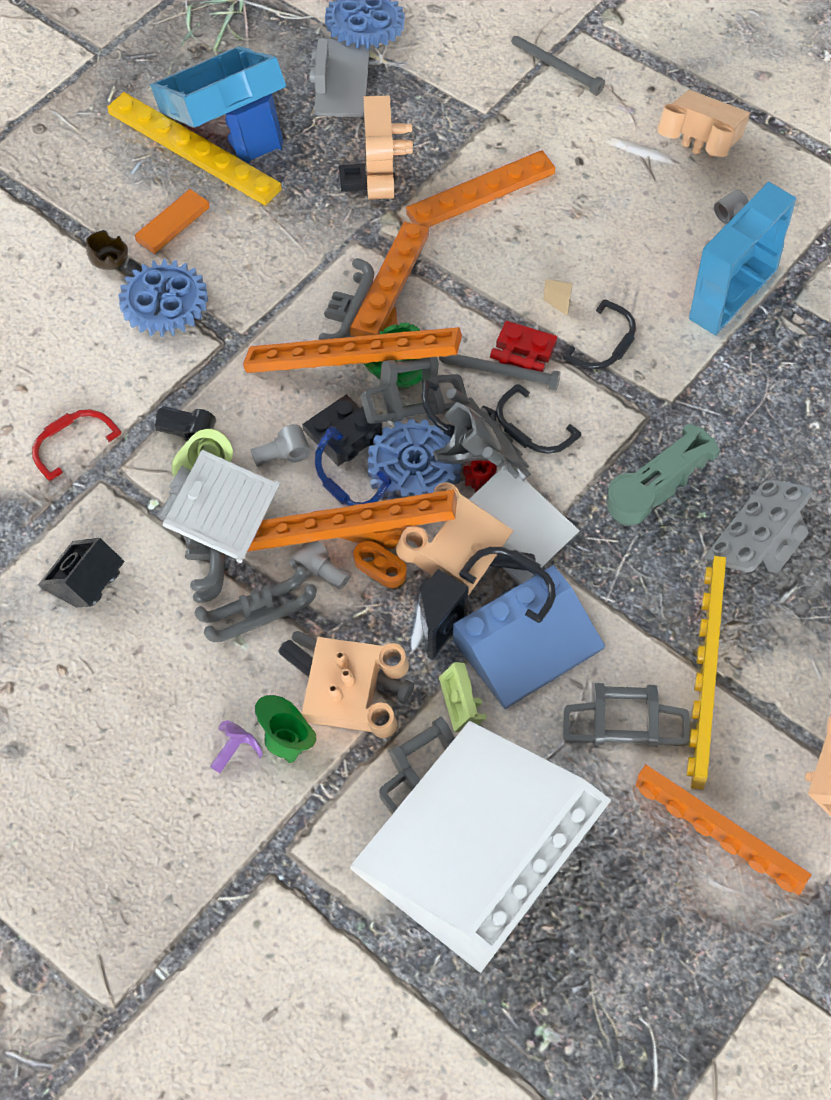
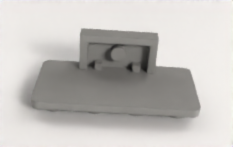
[310,38,370,117]
[705,480,813,573]

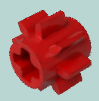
[463,460,497,493]

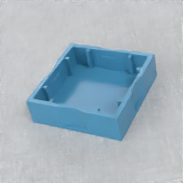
[150,46,286,128]
[689,181,796,336]

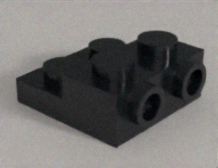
[302,394,382,466]

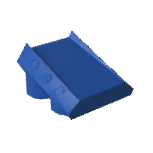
[225,93,283,164]

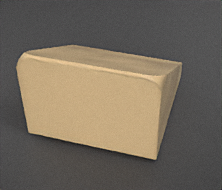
[543,279,573,315]

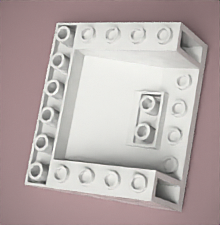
[350,721,611,973]

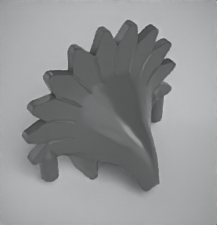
[433,388,531,481]

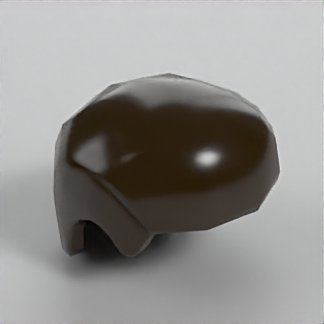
[86,230,128,270]

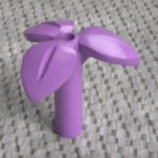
[210,720,263,773]

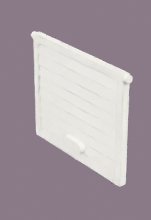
[162,450,280,563]
[468,469,580,584]

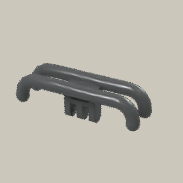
[318,258,375,340]
[185,537,225,603]
[194,565,317,642]

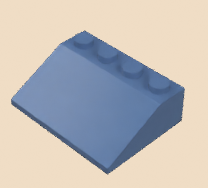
[453,565,605,709]

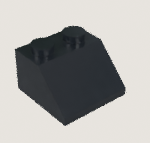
[38,538,125,608]
[419,569,469,660]

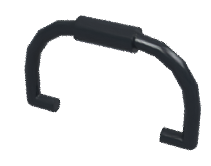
[563,299,636,370]
[422,379,496,437]
[496,384,582,454]
[459,547,556,623]

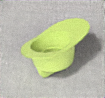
[172,429,233,477]

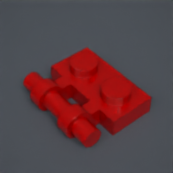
[490,320,558,372]

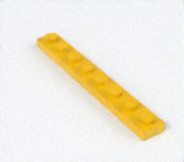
[107,92,282,206]
[686,556,726,790]

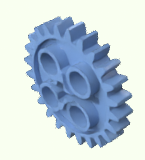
[325,0,405,49]
[118,259,208,337]

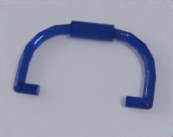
[315,426,392,506]

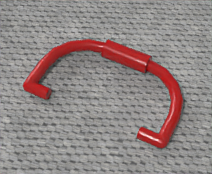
[32,409,122,481]

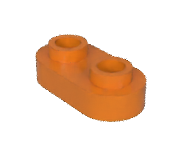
[353,541,407,588]

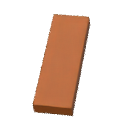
[134,189,210,254]

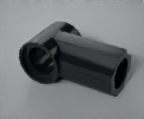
[155,406,216,442]

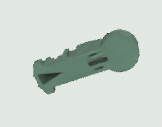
[606,424,720,526]

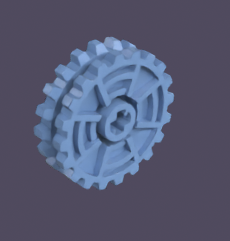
[367,419,461,500]

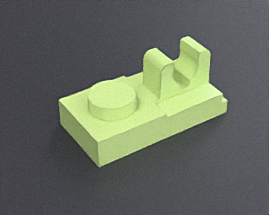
[439,662,487,732]

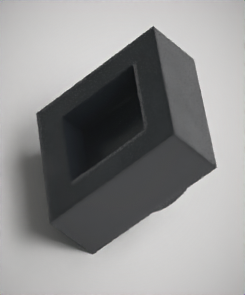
[339,163,367,192]

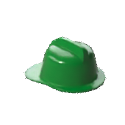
[255,695,317,763]

